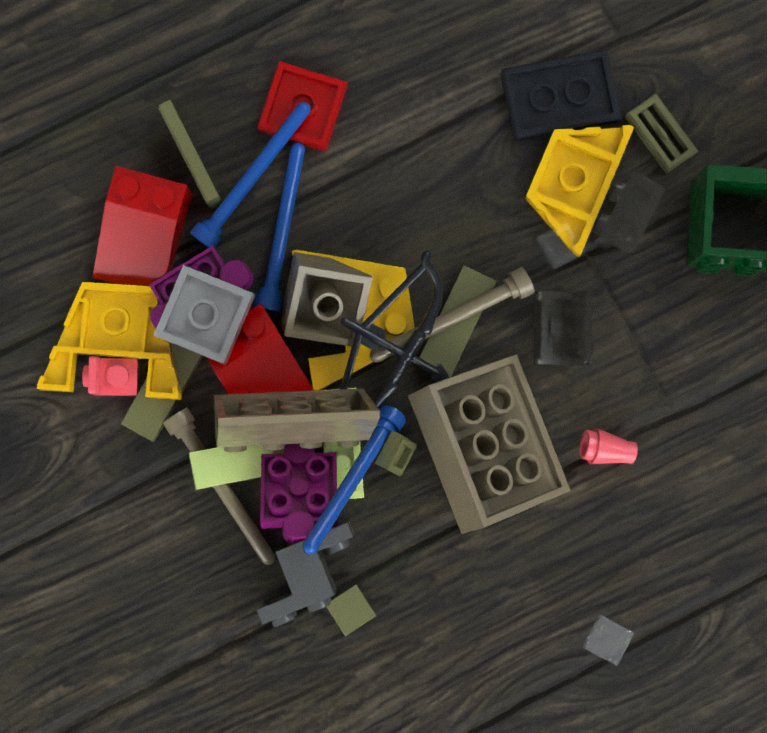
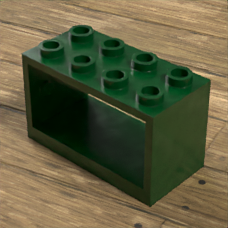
[687,164,767,276]

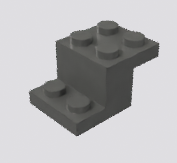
[257,521,355,627]

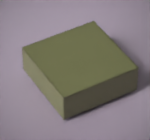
[375,430,417,477]
[326,584,376,636]

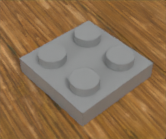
[154,265,255,365]

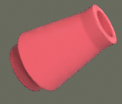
[579,428,638,464]

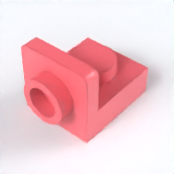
[83,356,140,396]

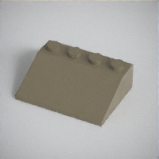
[408,354,571,534]
[214,388,380,452]

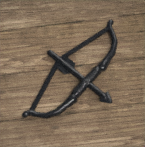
[340,250,449,409]

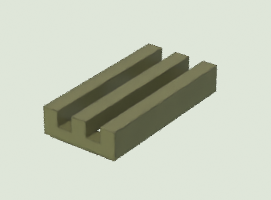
[625,94,698,174]

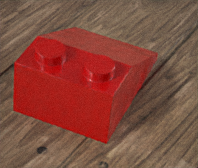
[92,166,193,286]
[206,304,314,394]

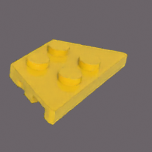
[525,125,634,257]

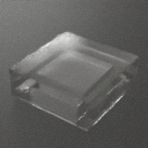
[535,222,586,271]
[583,614,634,666]

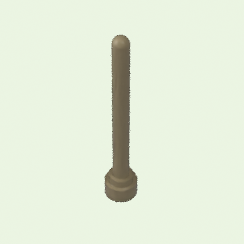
[370,267,535,363]
[163,407,275,565]

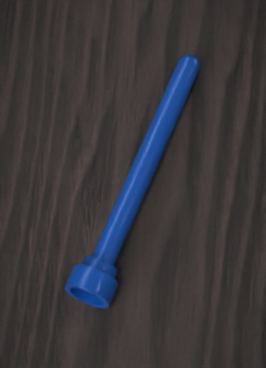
[189,102,311,248]
[252,142,305,314]
[302,405,406,555]

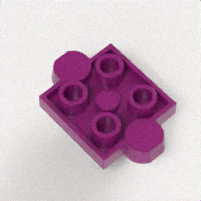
[149,246,253,328]
[260,443,338,545]

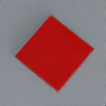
[257,61,348,152]

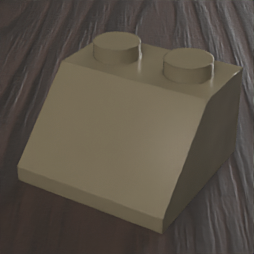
[279,252,373,347]

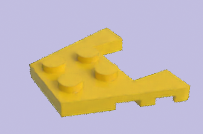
[292,250,415,391]
[37,282,182,400]

